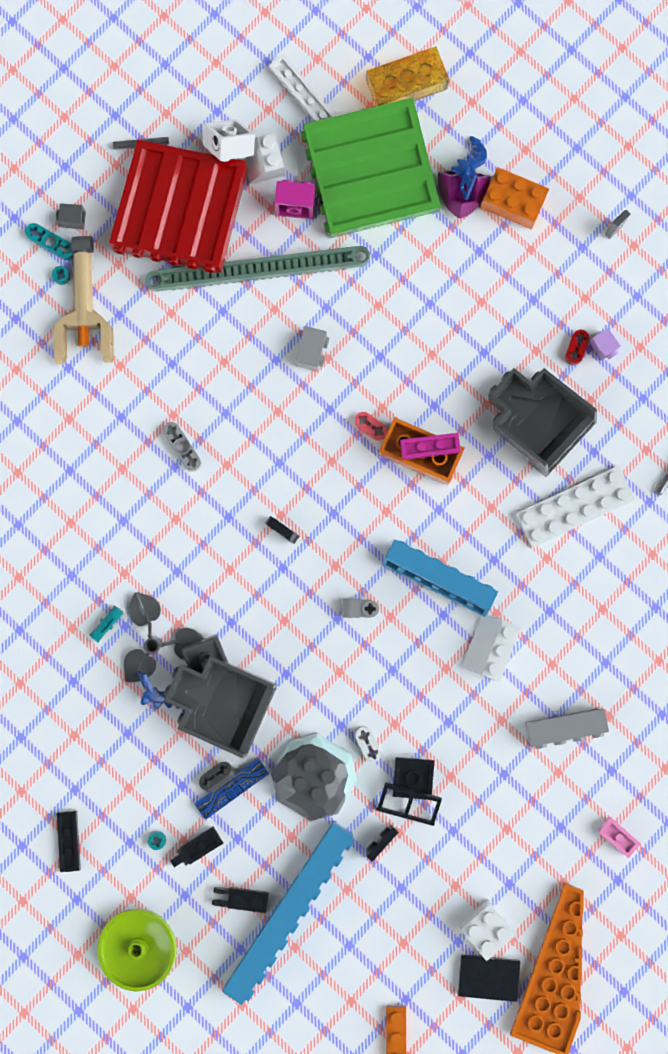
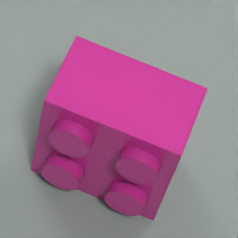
[274,179,316,220]

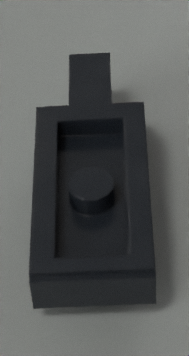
[170,826,224,868]

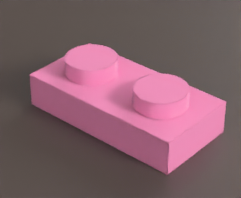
[597,817,641,859]

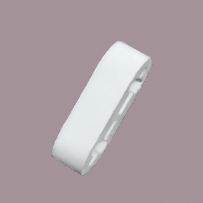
[355,727,382,763]

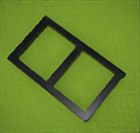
[376,782,442,826]

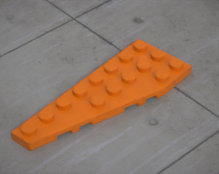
[510,882,584,1054]

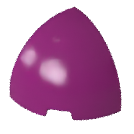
[438,171,491,219]

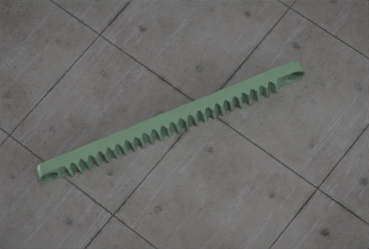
[145,246,370,291]

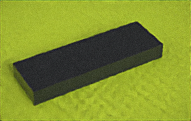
[56,811,81,872]

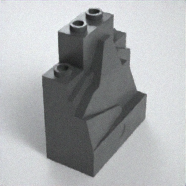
[488,368,597,477]
[164,656,278,758]

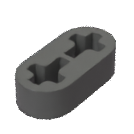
[199,762,235,793]

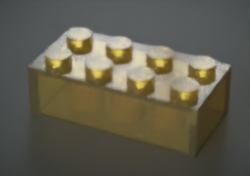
[366,46,449,106]

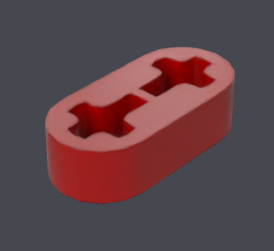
[565,329,590,366]

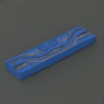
[195,758,270,820]

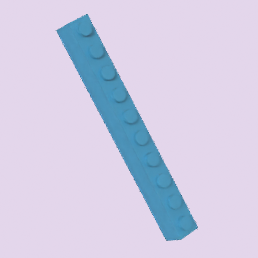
[222,821,354,1005]

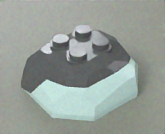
[271,733,357,821]

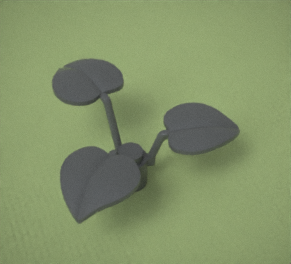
[124,592,204,683]

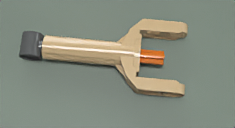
[53,236,114,365]

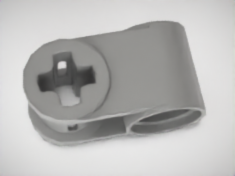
[342,598,379,618]

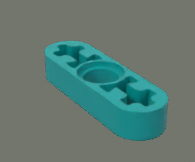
[25,223,74,261]

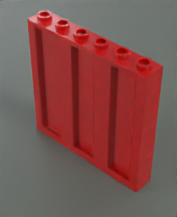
[109,140,248,274]

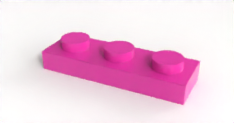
[400,433,461,460]

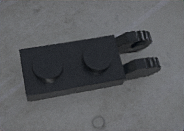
[212,887,269,913]

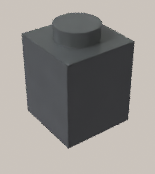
[56,203,86,229]

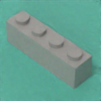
[525,708,609,749]

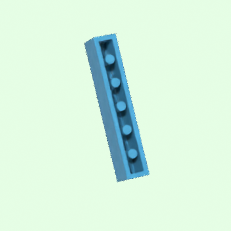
[382,539,499,617]

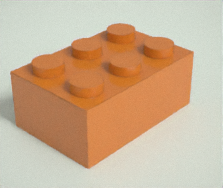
[480,167,549,230]

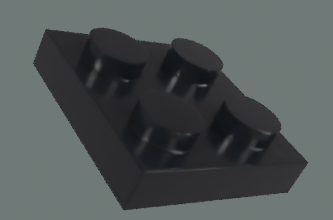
[392,757,435,800]

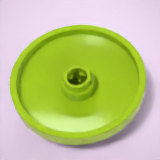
[97,908,177,992]

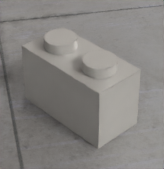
[295,326,330,371]

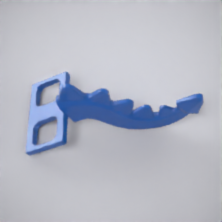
[451,136,487,200]
[137,671,185,713]

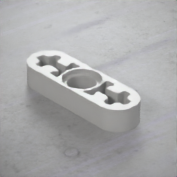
[163,422,202,472]

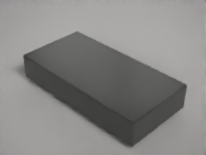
[605,209,631,239]

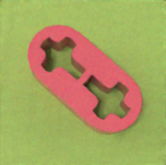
[355,412,387,441]

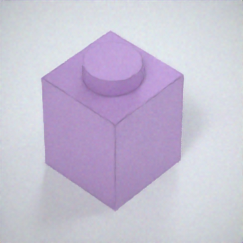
[589,328,621,361]

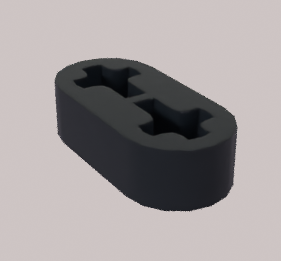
[265,516,300,544]

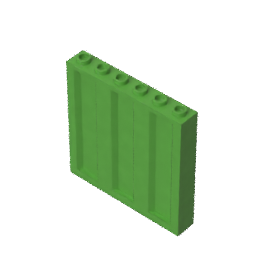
[301,97,441,238]

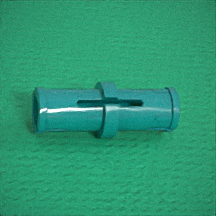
[89,605,124,643]

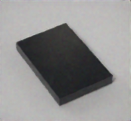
[458,954,521,1002]

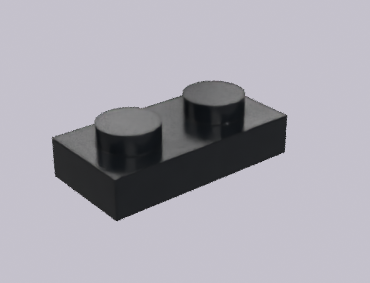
[366,825,399,862]

